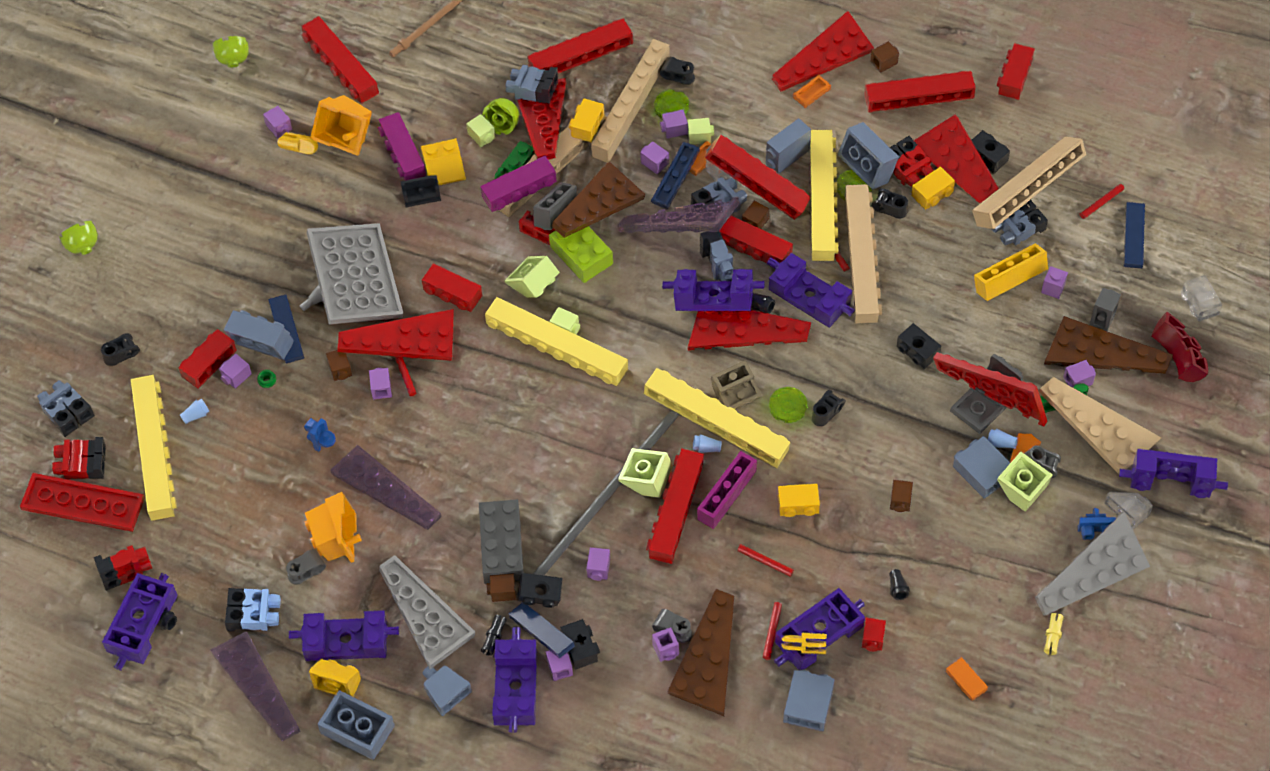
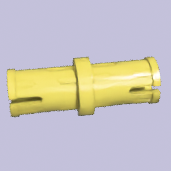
[1044,613,1064,655]

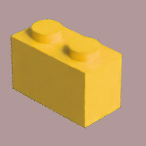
[569,98,604,143]
[911,167,955,210]
[778,484,820,517]

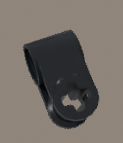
[660,57,695,85]
[871,188,908,219]
[101,333,140,366]
[812,389,846,427]

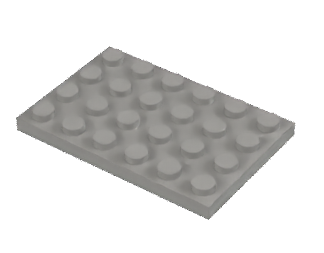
[306,223,403,324]

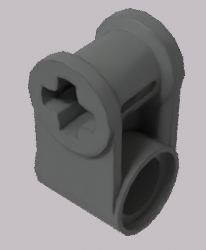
[1024,445,1061,478]
[286,549,326,585]
[652,609,692,643]

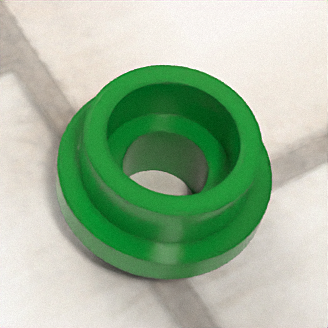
[257,370,277,388]

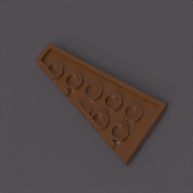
[552,161,645,238]
[1044,316,1173,374]
[668,589,734,716]

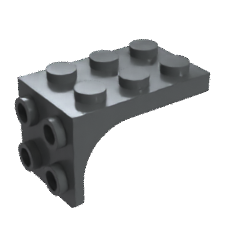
[950,354,1023,434]

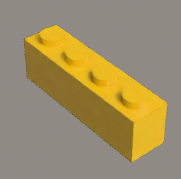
[974,243,1048,301]

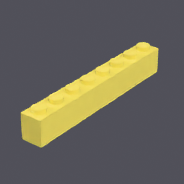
[810,130,838,261]
[485,297,628,386]
[644,368,790,468]
[131,375,177,521]

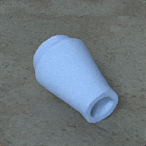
[180,398,210,424]
[988,429,1018,449]
[693,434,722,453]

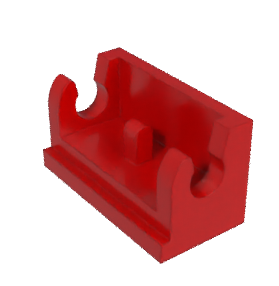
[519,210,556,245]

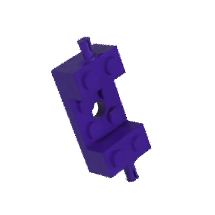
[767,253,854,328]
[662,269,765,311]
[1119,449,1228,498]
[102,573,178,671]
[774,588,865,670]
[289,611,399,661]
[492,627,537,733]

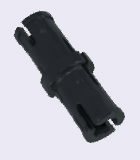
[481,615,507,656]

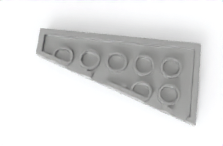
[1035,512,1150,616]
[379,555,475,669]

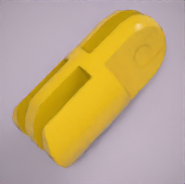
[277,132,318,155]
[781,633,827,654]

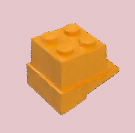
[310,95,372,156]
[304,492,362,563]

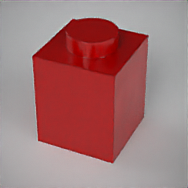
[862,617,886,652]

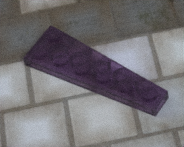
[330,445,441,530]
[210,631,300,741]

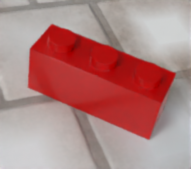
[996,43,1035,100]
[422,263,483,312]
[178,329,237,389]

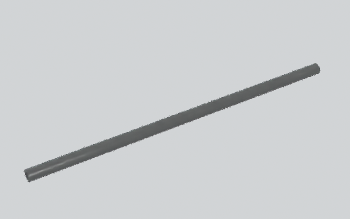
[516,410,680,596]

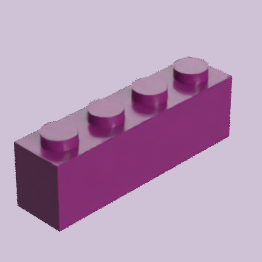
[377,112,426,181]
[480,156,557,212]
[697,451,757,529]

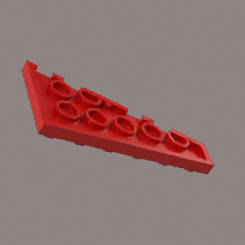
[772,11,874,92]
[514,78,566,160]
[914,114,999,204]
[337,309,454,361]
[688,310,811,351]
[933,352,1048,427]

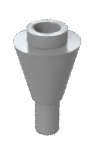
[299,284,323,311]

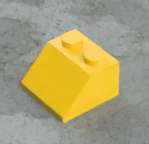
[421,138,466,186]
[309,659,361,697]

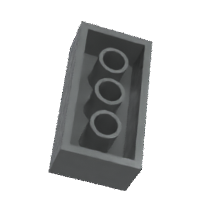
[479,499,524,584]

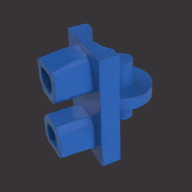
[304,418,336,452]
[1077,508,1116,540]

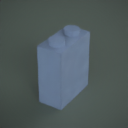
[766,118,811,174]
[953,436,1010,499]
[783,670,835,731]

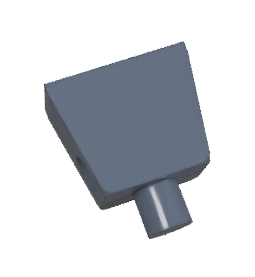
[422,666,472,717]

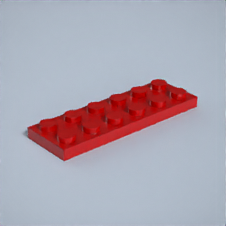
[20,473,145,532]

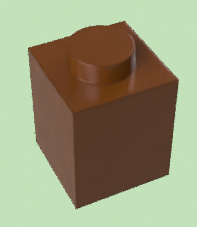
[870,41,899,73]
[742,200,770,229]
[326,350,352,381]
[890,479,913,512]
[486,574,516,602]

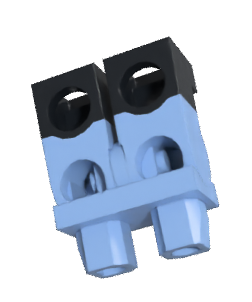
[225,588,281,632]

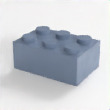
[837,122,899,190]
[224,310,294,361]
[318,690,395,760]

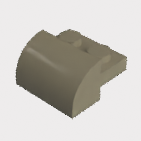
[711,360,762,410]

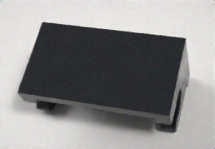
[401,175,441,208]

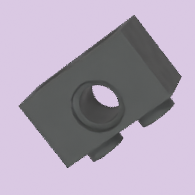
[1090,288,1121,331]

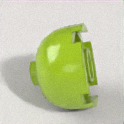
[213,36,249,68]
[482,98,519,135]
[59,221,98,255]

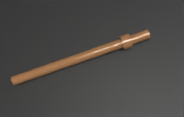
[389,0,463,58]

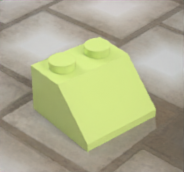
[505,256,560,298]
[618,448,673,498]
[997,452,1053,512]

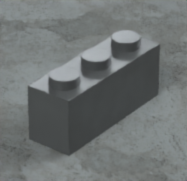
[533,182,577,230]

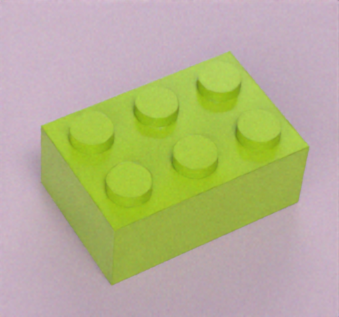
[549,226,613,283]

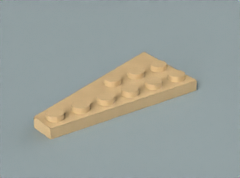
[1039,377,1161,474]

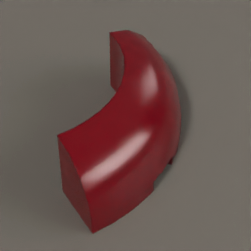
[1151,312,1208,382]

